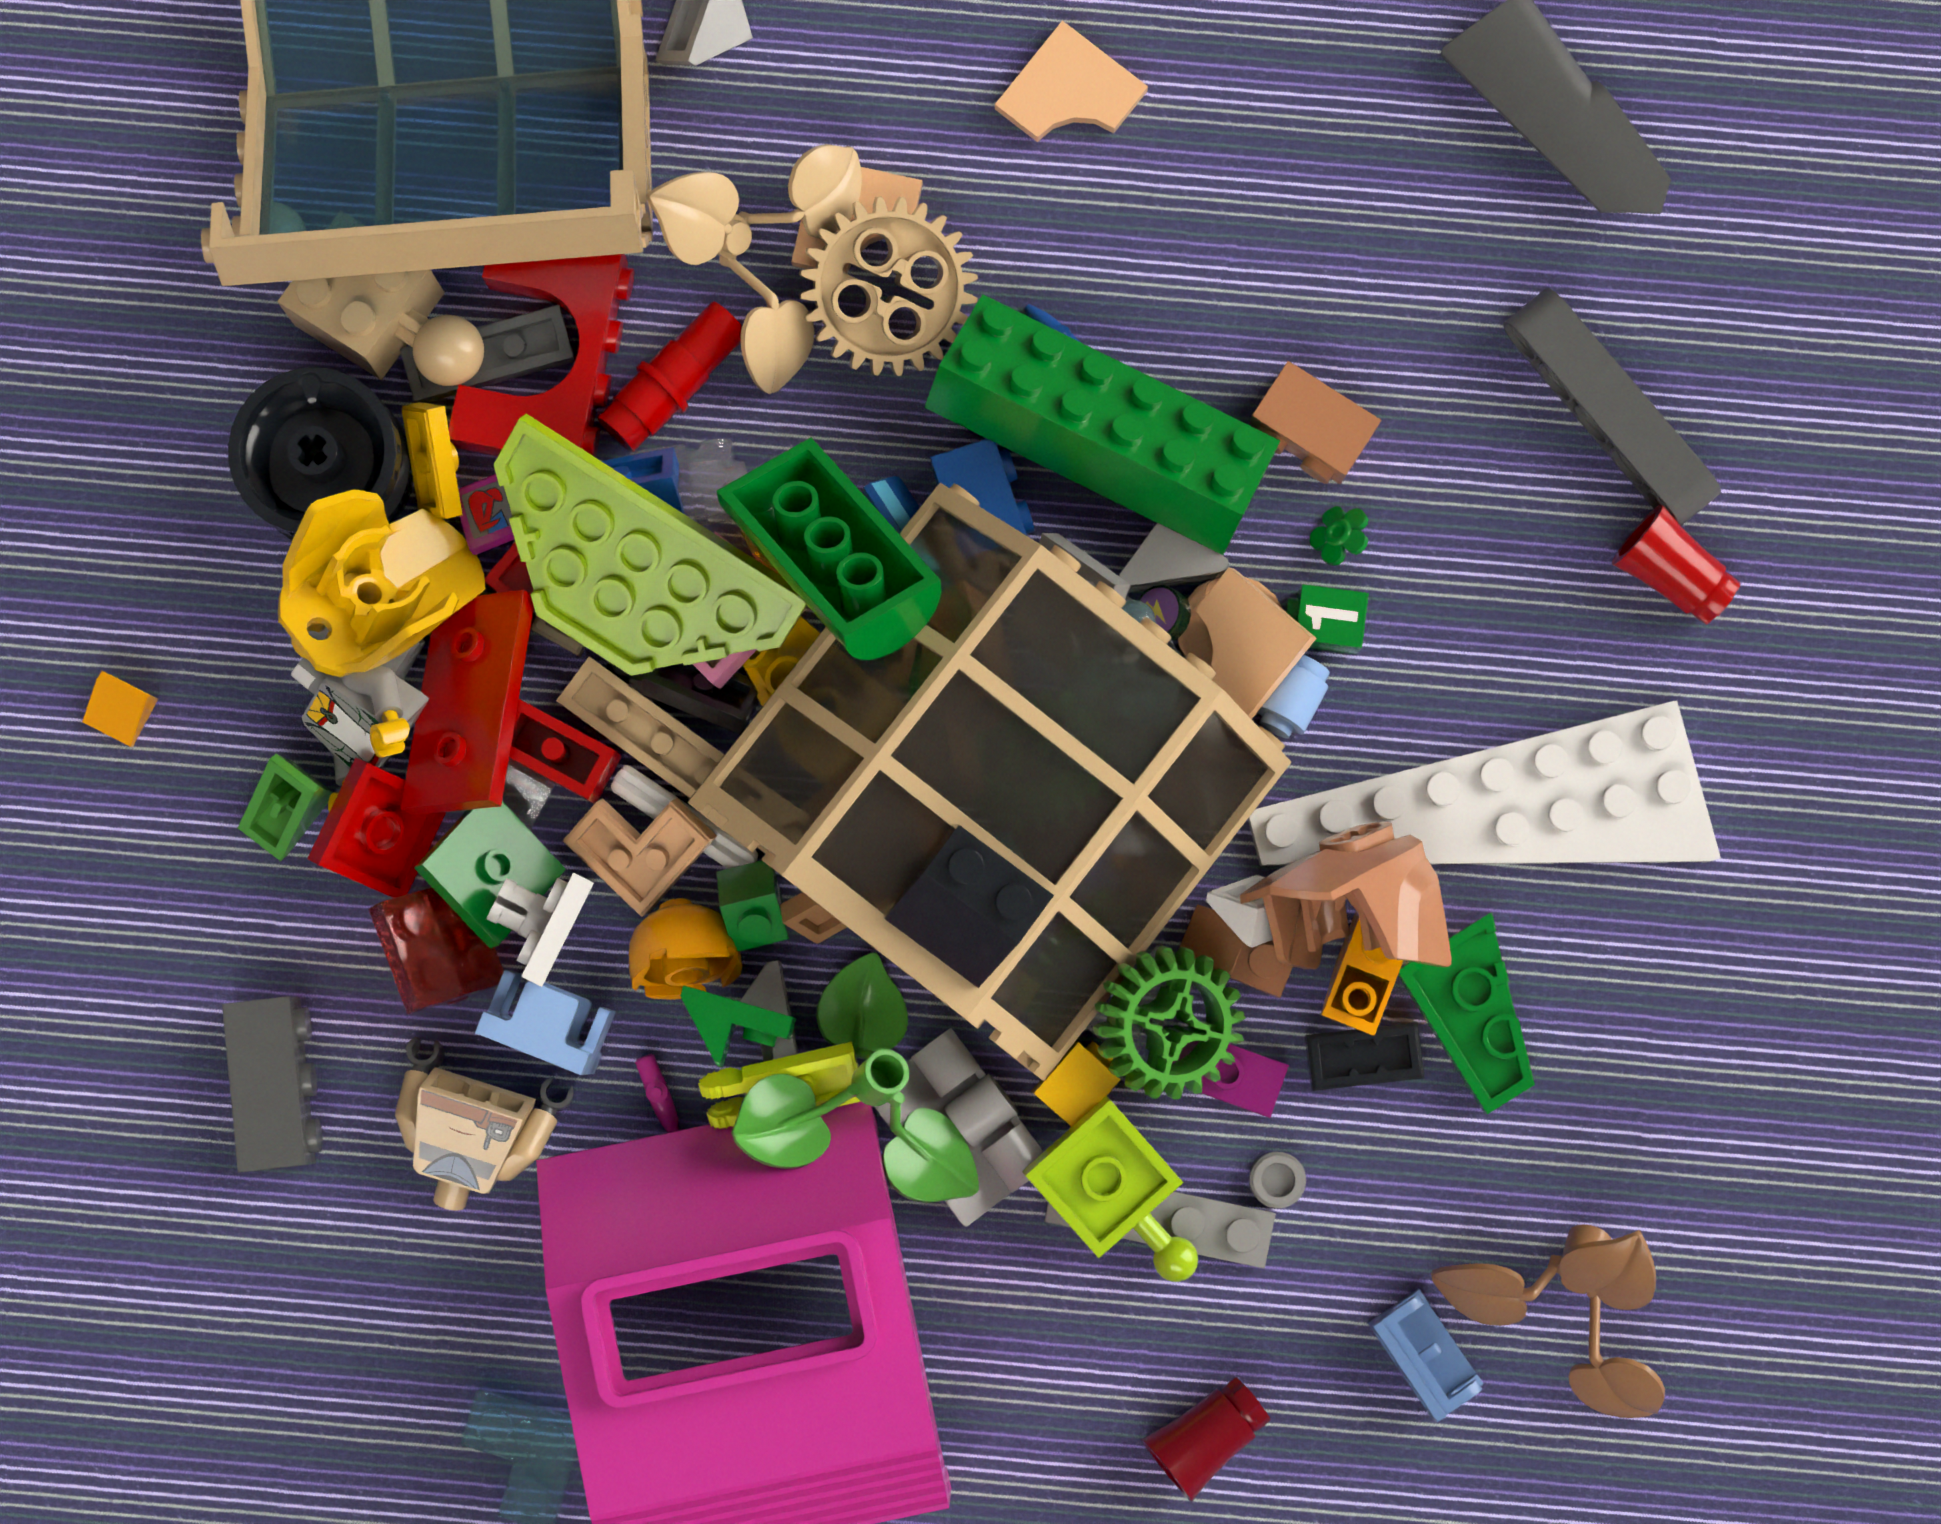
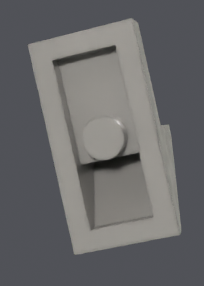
[735,960,799,1061]

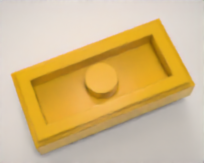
[401,402,463,519]

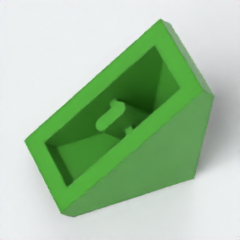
[238,754,334,861]

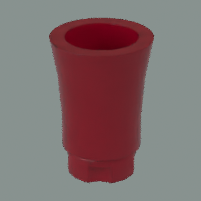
[1141,1377,1271,1502]

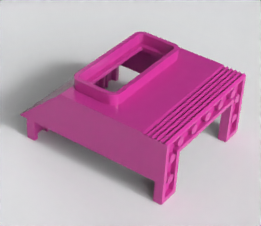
[536,1102,951,1524]

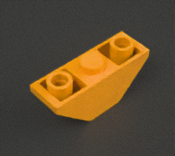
[1321,911,1403,1036]

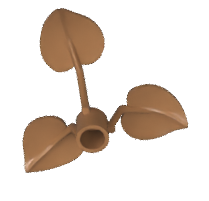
[1431,1224,1665,1418]

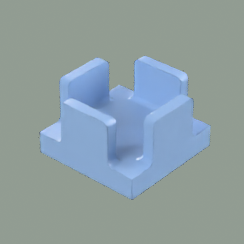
[475,970,616,1075]

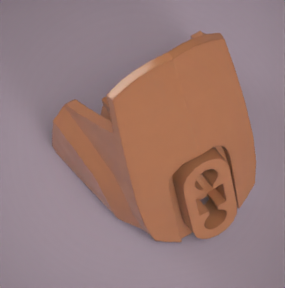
[1240,822,1452,969]

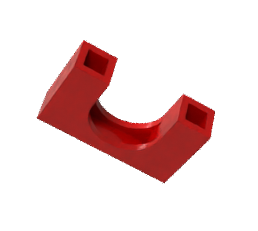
[448,254,635,457]

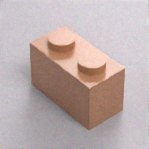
[1249,361,1382,485]

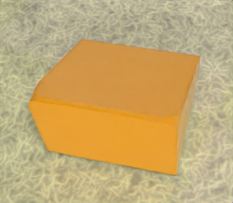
[82,670,158,748]

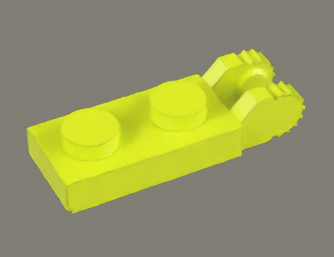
[698,1042,861,1129]

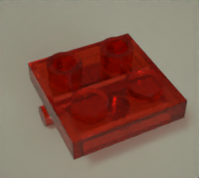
[368,888,504,1015]

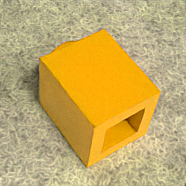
[1031,1041,1121,1127]

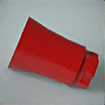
[1612,504,1741,625]

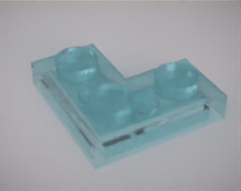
[460,1389,577,1524]

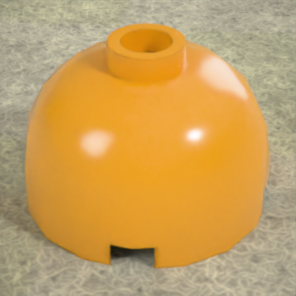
[629,898,742,1000]

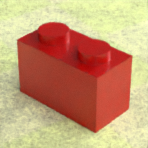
[509,699,622,804]

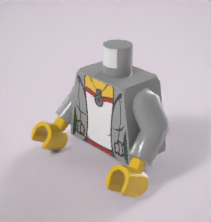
[291,658,429,812]

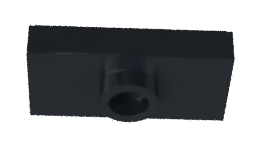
[1305,1022,1424,1091]

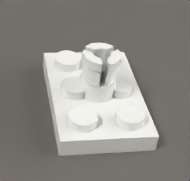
[486,873,594,987]

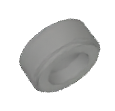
[1249,1152,1306,1208]

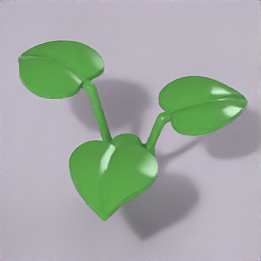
[731,953,979,1203]

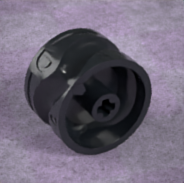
[228,367,413,540]

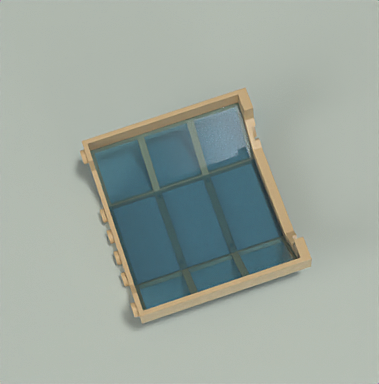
[201,0,653,286]

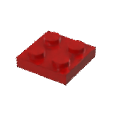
[307,757,446,902]

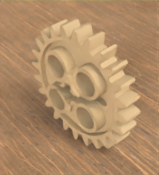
[799,196,978,376]

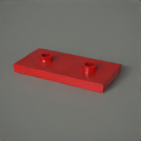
[400,590,534,815]

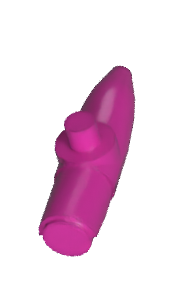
[635,1053,679,1133]

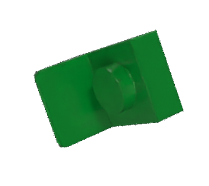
[680,985,796,1068]

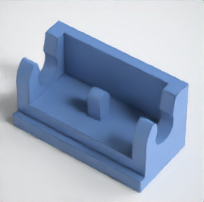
[1368,1289,1483,1422]

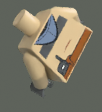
[395,1037,574,1211]

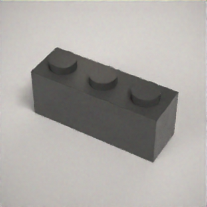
[222,996,323,1173]

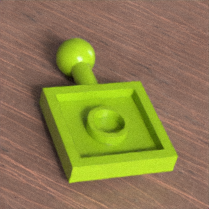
[1022,1096,1198,1282]

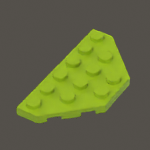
[493,414,807,676]

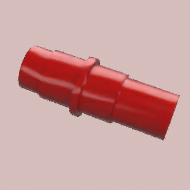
[597,301,742,452]

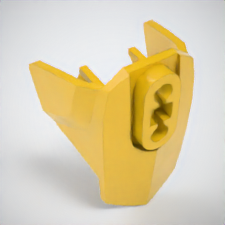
[278,489,486,678]

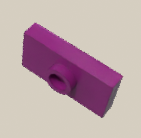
[1172,1041,1289,1118]

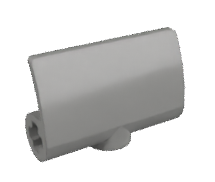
[874,1028,1043,1227]

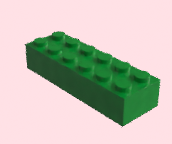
[924,294,1280,555]

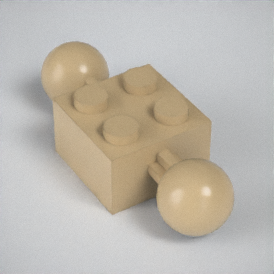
[273,205,484,386]

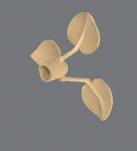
[646,144,862,394]

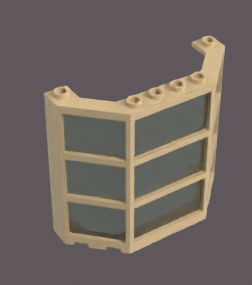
[687,483,1291,1081]

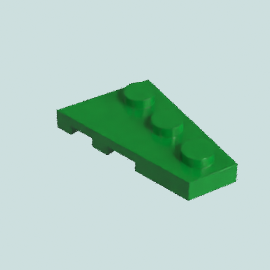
[1398,912,1535,1114]

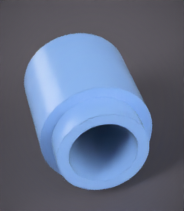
[1257,655,1330,739]

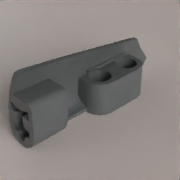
[1441,0,1671,214]

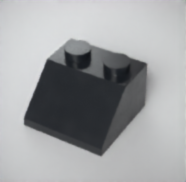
[884,824,1054,988]

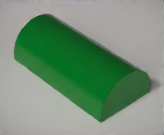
[716,437,941,660]

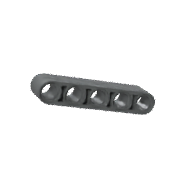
[1503,288,1721,526]

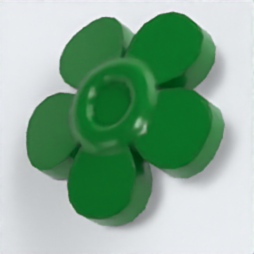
[1310,506,1369,566]

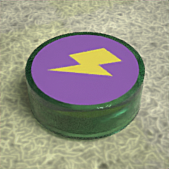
[1133,585,1191,641]

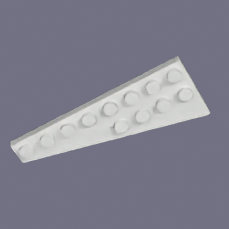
[1248,700,1721,866]

